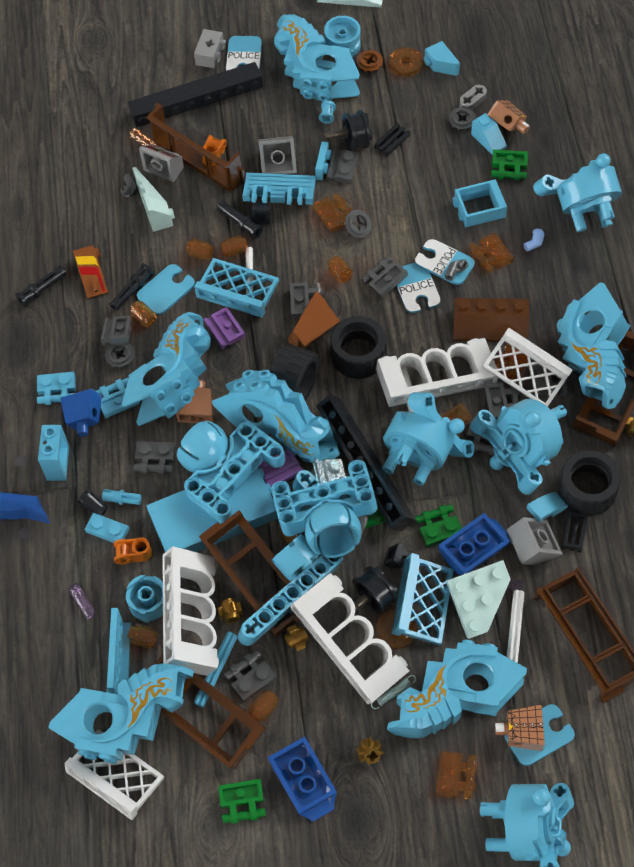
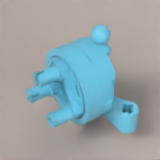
[533,153,622,232]
[382,392,475,486]
[470,399,567,495]
[480,783,574,867]

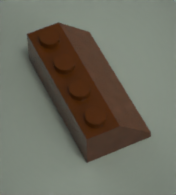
[454,298,529,342]

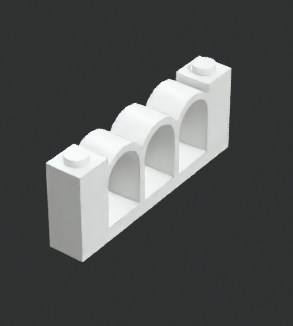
[376,338,498,407]
[163,546,219,676]
[289,573,409,704]

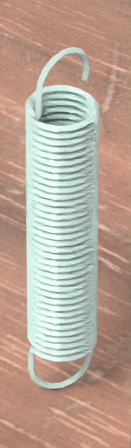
[371,675,416,709]

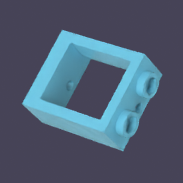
[452,179,507,228]
[38,425,69,481]

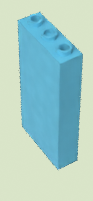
[146,467,278,552]

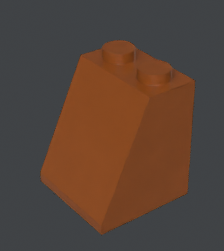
[287,291,340,349]

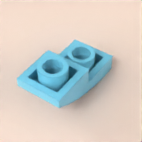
[526,492,568,522]

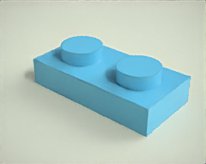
[315,142,332,181]
[85,513,129,543]

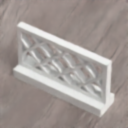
[482,328,572,407]
[65,729,164,820]

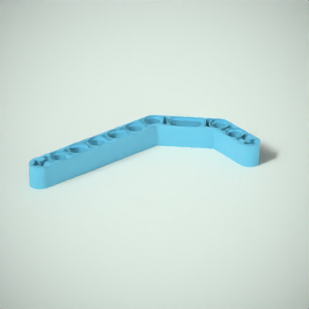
[238,470,343,646]

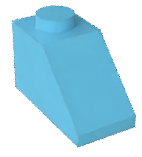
[424,41,460,76]
[471,113,507,155]

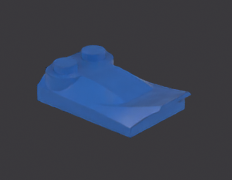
[0,492,50,524]
[438,513,510,576]
[268,736,337,822]

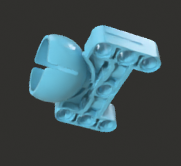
[177,420,285,523]
[271,460,377,558]

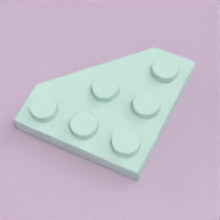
[446,560,510,639]

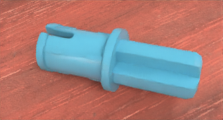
[102,489,142,505]

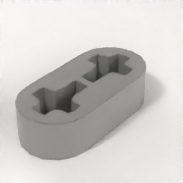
[459,85,487,110]

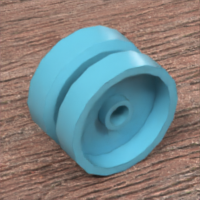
[324,16,361,57]

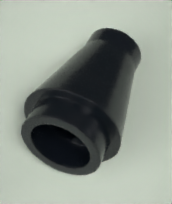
[78,490,108,516]

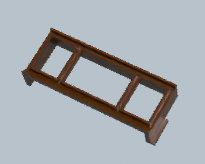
[146,103,245,192]
[572,330,634,448]
[199,510,300,637]
[535,567,634,704]
[146,653,267,770]

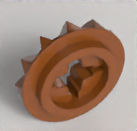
[356,50,383,73]

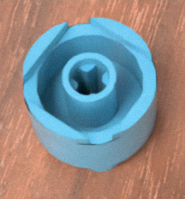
[271,534,319,581]
[126,575,163,623]

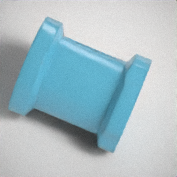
[319,101,336,124]

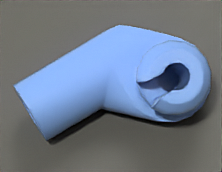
[523,228,544,251]

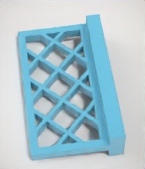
[194,258,279,318]
[392,553,453,646]
[107,608,132,695]

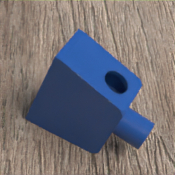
[61,388,102,437]

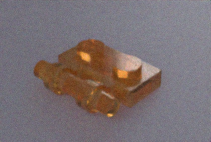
[313,193,353,233]
[469,232,514,273]
[436,751,478,799]

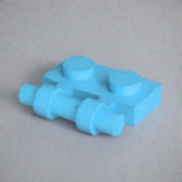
[37,372,76,405]
[96,378,140,418]

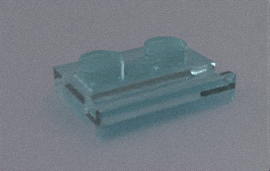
[313,459,346,485]

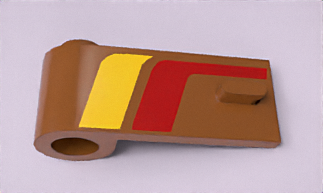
[73,245,108,299]

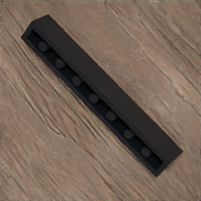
[128,62,263,128]
[316,394,416,532]

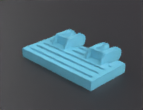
[242,173,316,205]

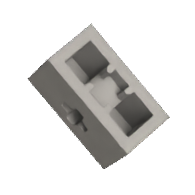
[194,29,226,69]

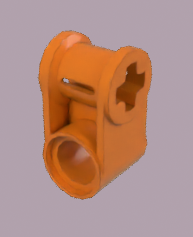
[202,135,227,166]
[114,538,153,565]

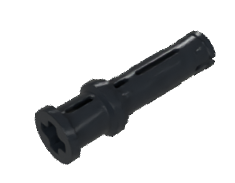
[216,200,263,239]
[109,263,154,311]
[15,265,67,307]

